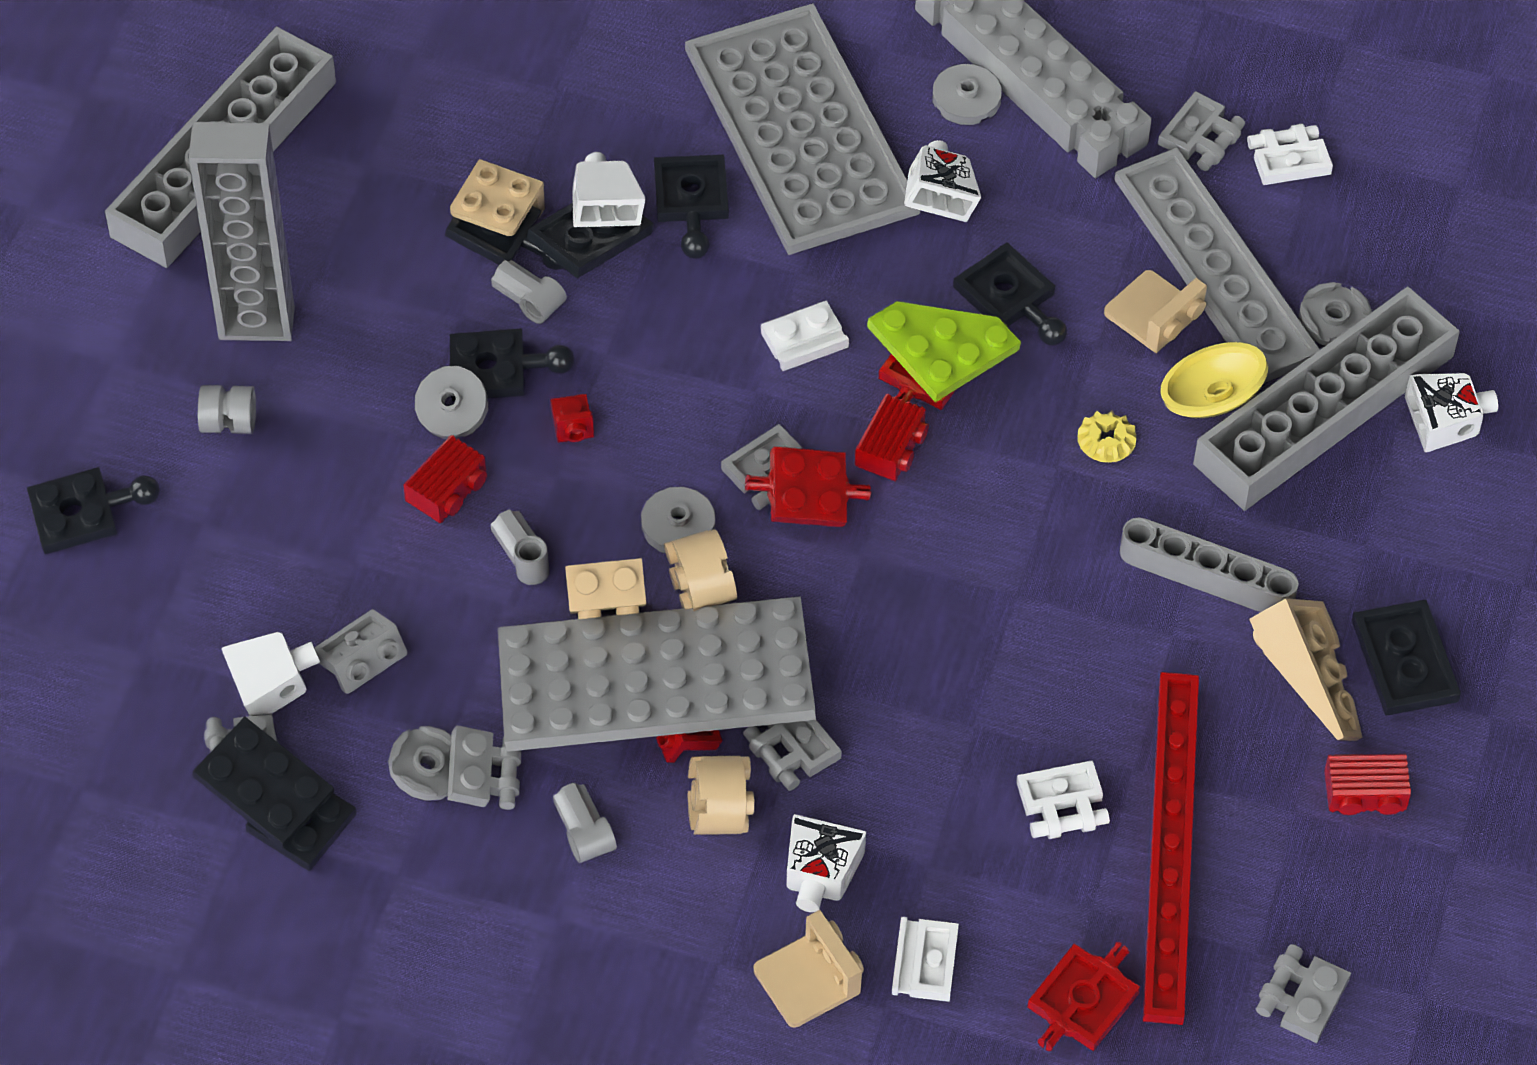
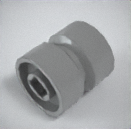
[198,385,256,434]

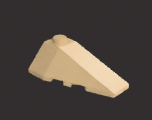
[1250,598,1363,741]

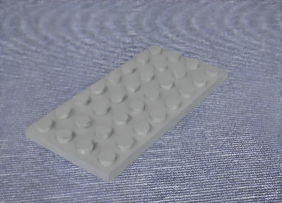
[685,3,920,255]
[498,596,816,752]

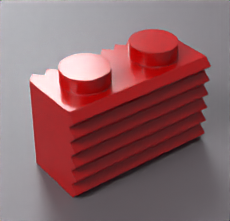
[855,394,929,481]
[403,435,487,523]
[1324,754,1411,815]

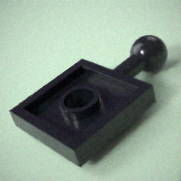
[654,154,729,259]
[444,206,563,270]
[953,242,1067,346]
[450,328,574,401]
[27,467,160,555]
[245,794,356,872]

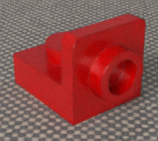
[550,394,594,443]
[656,730,723,763]

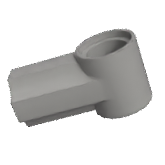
[491,260,567,324]
[491,509,550,585]
[553,783,617,863]

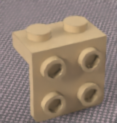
[450,159,545,236]
[1104,270,1207,353]
[565,558,646,619]
[754,910,864,1028]

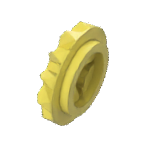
[1078,410,1137,462]

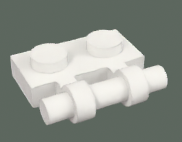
[1247,124,1333,185]
[1017,761,1110,839]

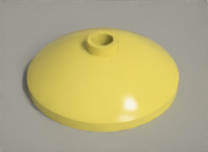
[1161,342,1268,418]

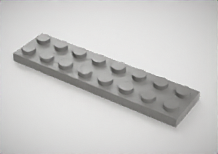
[1115,148,1320,384]

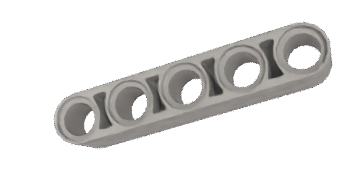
[1120,517,1299,612]

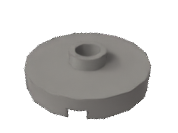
[933,64,1001,125]
[1298,282,1372,346]
[415,366,488,439]
[641,487,715,553]
[388,726,451,801]

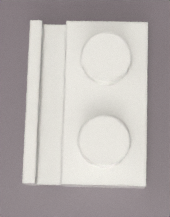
[761,300,849,371]
[892,917,959,1002]

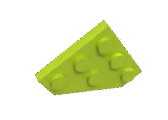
[867,301,1021,402]

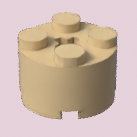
[664,529,737,611]
[688,756,754,835]

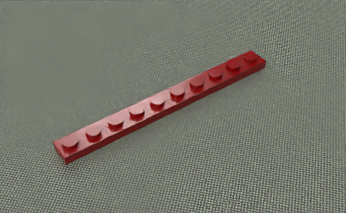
[1143,672,1199,1025]

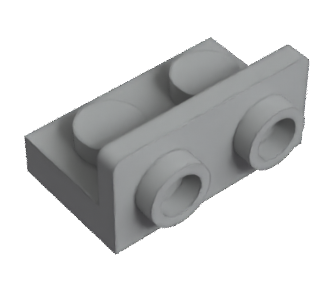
[314,609,407,694]

